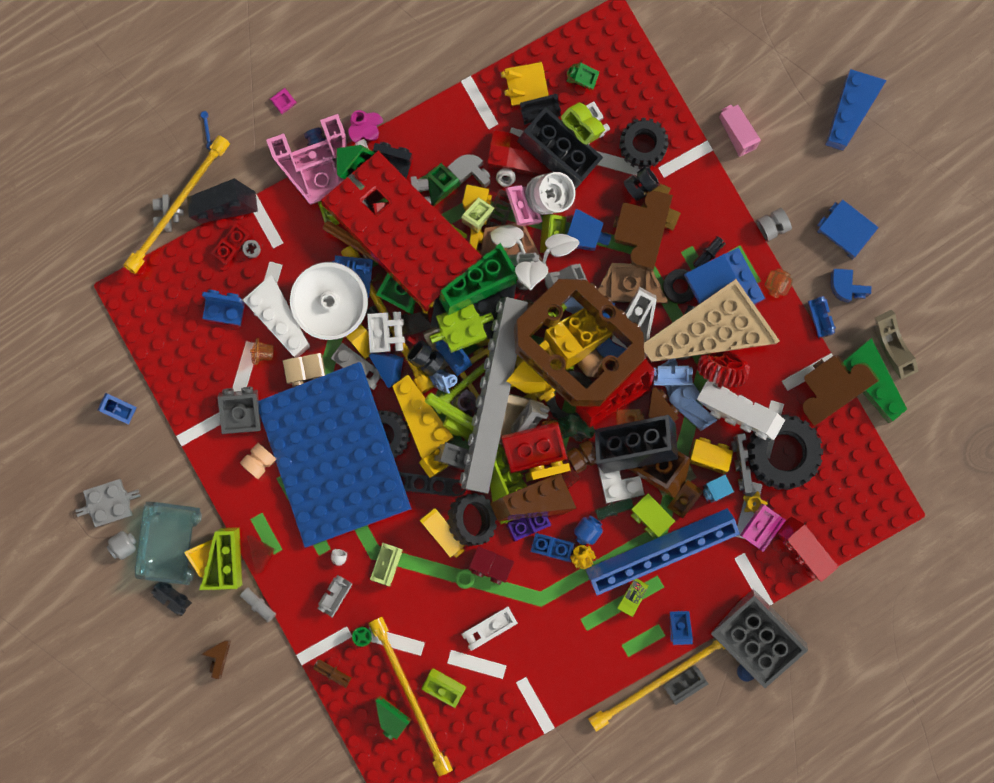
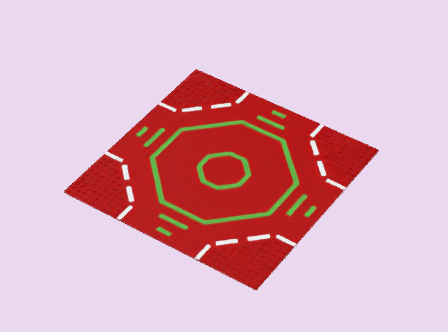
[94,0,925,783]

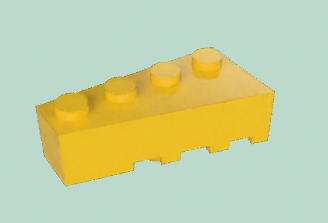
[393,375,454,459]

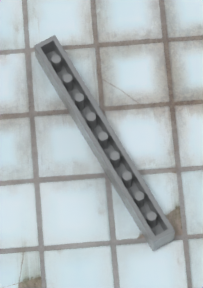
[460,297,528,493]

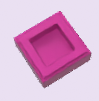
[270,88,297,115]

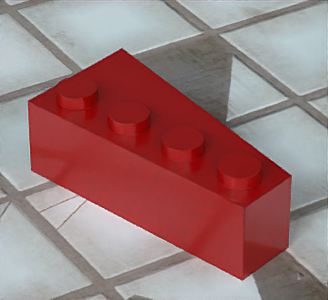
[576,359,655,427]

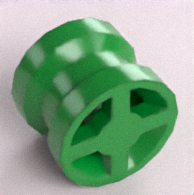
[352,627,372,647]

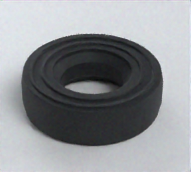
[663,269,695,304]

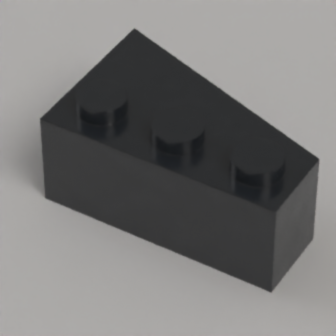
[187,178,258,224]

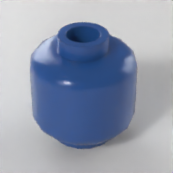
[574,516,603,545]

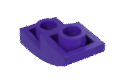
[506,516,551,542]

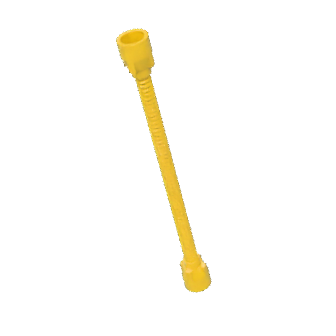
[123,135,230,274]
[341,246,434,394]
[368,617,453,777]
[588,640,725,732]

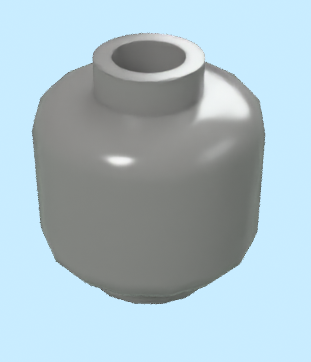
[107,531,137,560]

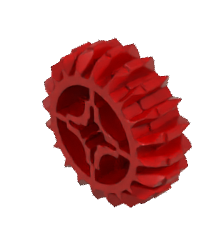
[697,351,750,388]

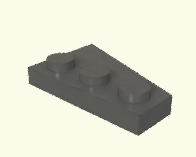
[731,433,753,494]

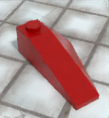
[488,130,552,176]

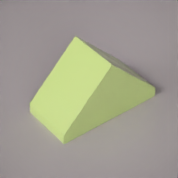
[461,198,494,233]

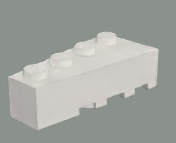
[243,274,310,358]
[697,380,785,440]

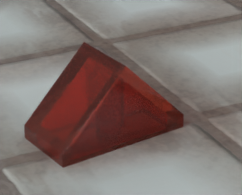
[247,535,276,574]

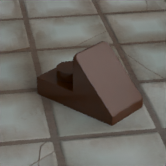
[667,480,703,518]
[201,640,231,679]

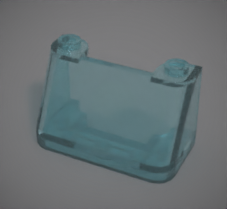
[135,502,201,585]

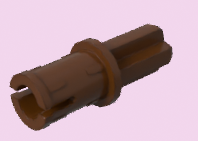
[313,659,352,688]

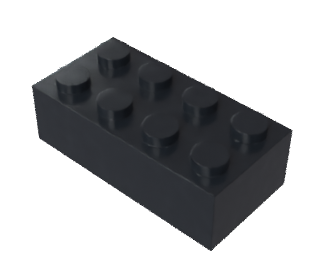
[517,107,603,190]
[595,415,678,473]

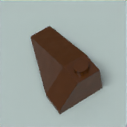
[629,451,690,498]

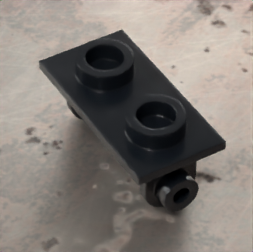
[151,580,192,616]

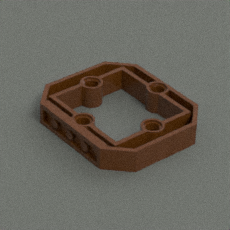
[514,279,645,406]

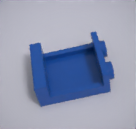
[817,199,879,260]

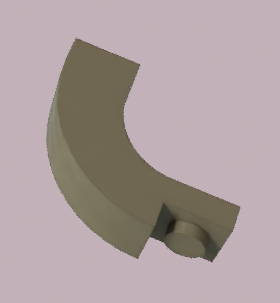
[874,309,918,380]

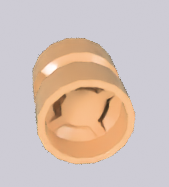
[240,443,276,479]

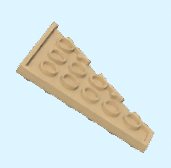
[644,279,779,362]

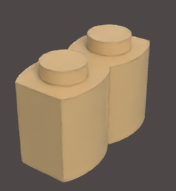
[283,353,326,387]

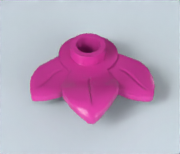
[348,110,383,143]

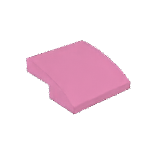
[506,185,542,226]

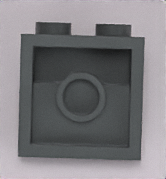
[218,387,261,434]

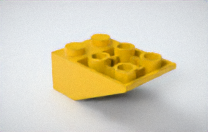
[544,308,613,370]

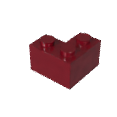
[469,546,514,585]

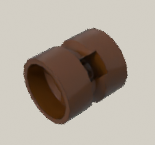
[566,439,596,474]

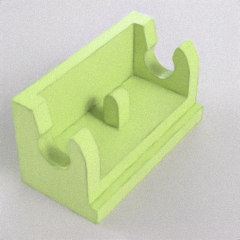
[370,543,403,586]

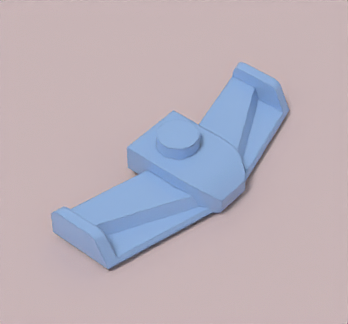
[661,358,717,431]

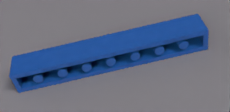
[585,508,740,595]

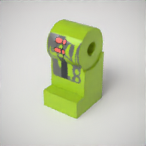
[617,579,649,617]

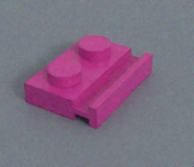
[740,504,786,552]

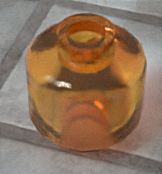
[765,268,793,298]

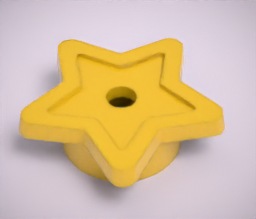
[743,491,768,514]

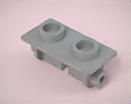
[317,575,352,618]

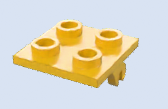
[501,62,549,106]

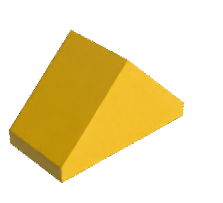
[346,324,371,360]

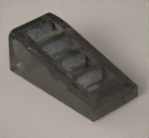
[484,189,512,227]

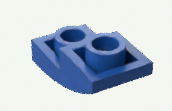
[531,533,575,562]

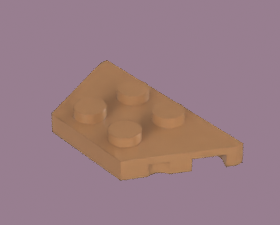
[598,263,667,304]

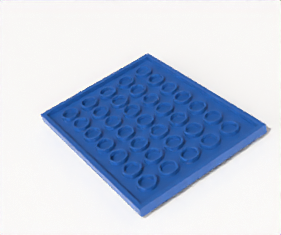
[258,362,411,548]

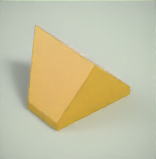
[506,360,545,393]
[184,540,212,578]

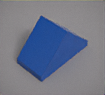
[369,352,404,388]
[97,393,137,425]

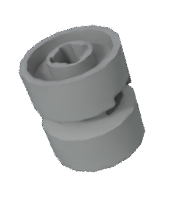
[756,208,792,242]

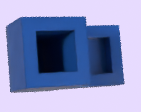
[830,269,872,303]

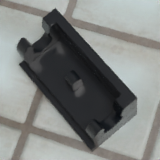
[520,94,561,126]

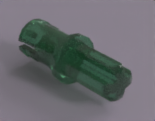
[595,498,634,521]

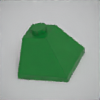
[376,696,411,740]

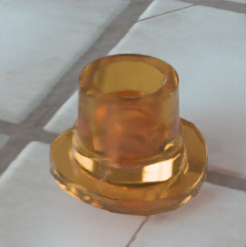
[250,338,273,365]

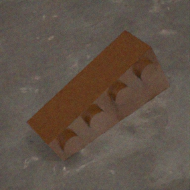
[490,473,576,521]

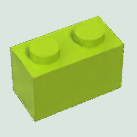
[631,494,675,538]

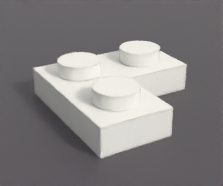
[598,467,644,503]

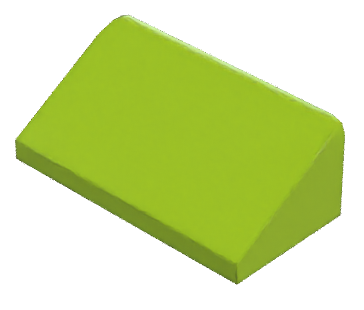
[540,214,566,254]
[421,669,466,708]

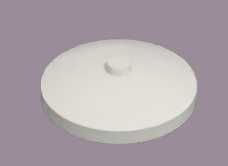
[290,262,368,340]

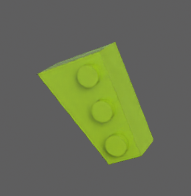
[199,528,243,590]

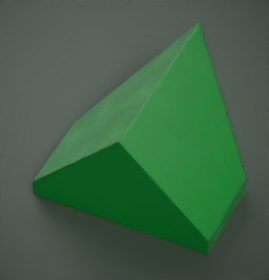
[427,163,460,207]

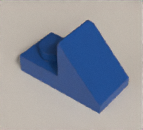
[670,611,693,645]

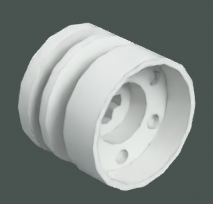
[525,172,575,215]

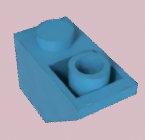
[703,475,734,503]

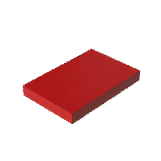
[501,422,567,473]

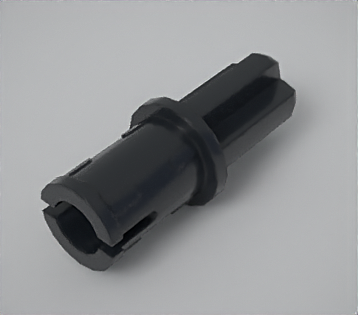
[693,236,725,268]

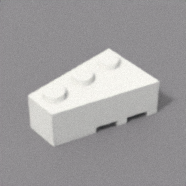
[612,287,656,359]

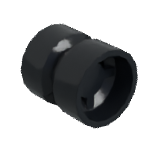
[624,166,660,201]
[407,340,444,376]

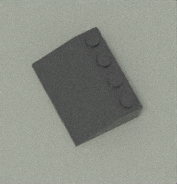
[711,589,808,688]

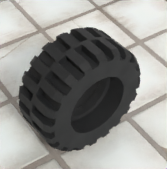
[747,415,823,490]

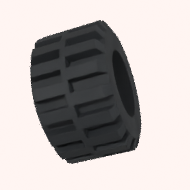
[619,118,668,169]
[378,411,410,458]

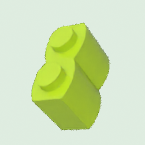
[561,102,605,145]

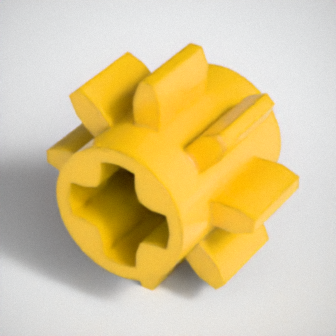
[570,545,596,569]

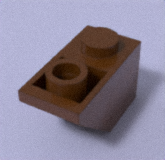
[647,387,679,421]

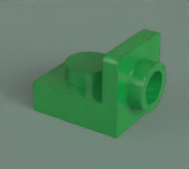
[567,63,599,90]

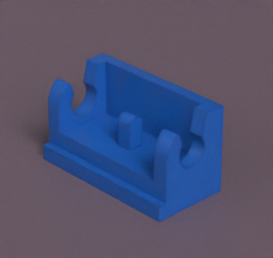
[435,339,472,376]

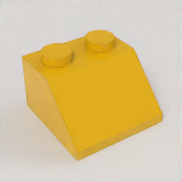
[689,437,733,474]

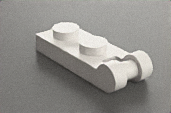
[461,607,518,651]

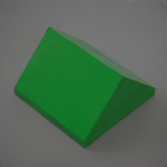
[337,145,375,182]

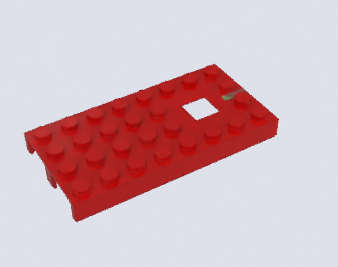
[321,151,483,312]

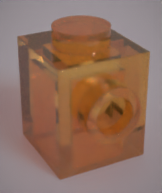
[616,409,644,425]

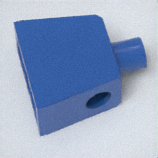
[567,209,612,251]

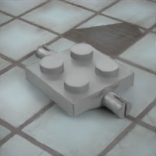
[75,479,141,527]

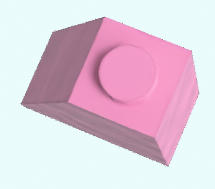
[719,105,761,157]

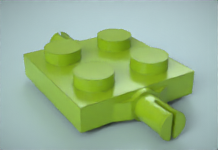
[429,304,494,353]

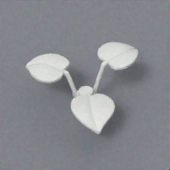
[490,225,580,290]

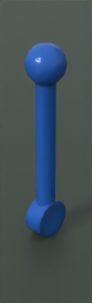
[201,111,212,150]

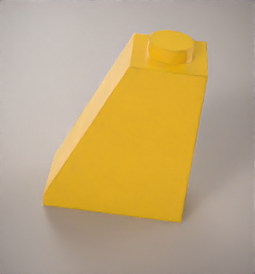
[420,508,466,558]

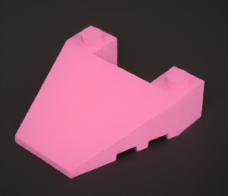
[266,114,346,205]

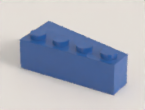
[825,69,887,151]

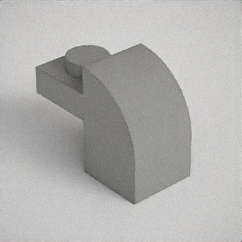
[448,155,491,188]
[544,264,587,289]

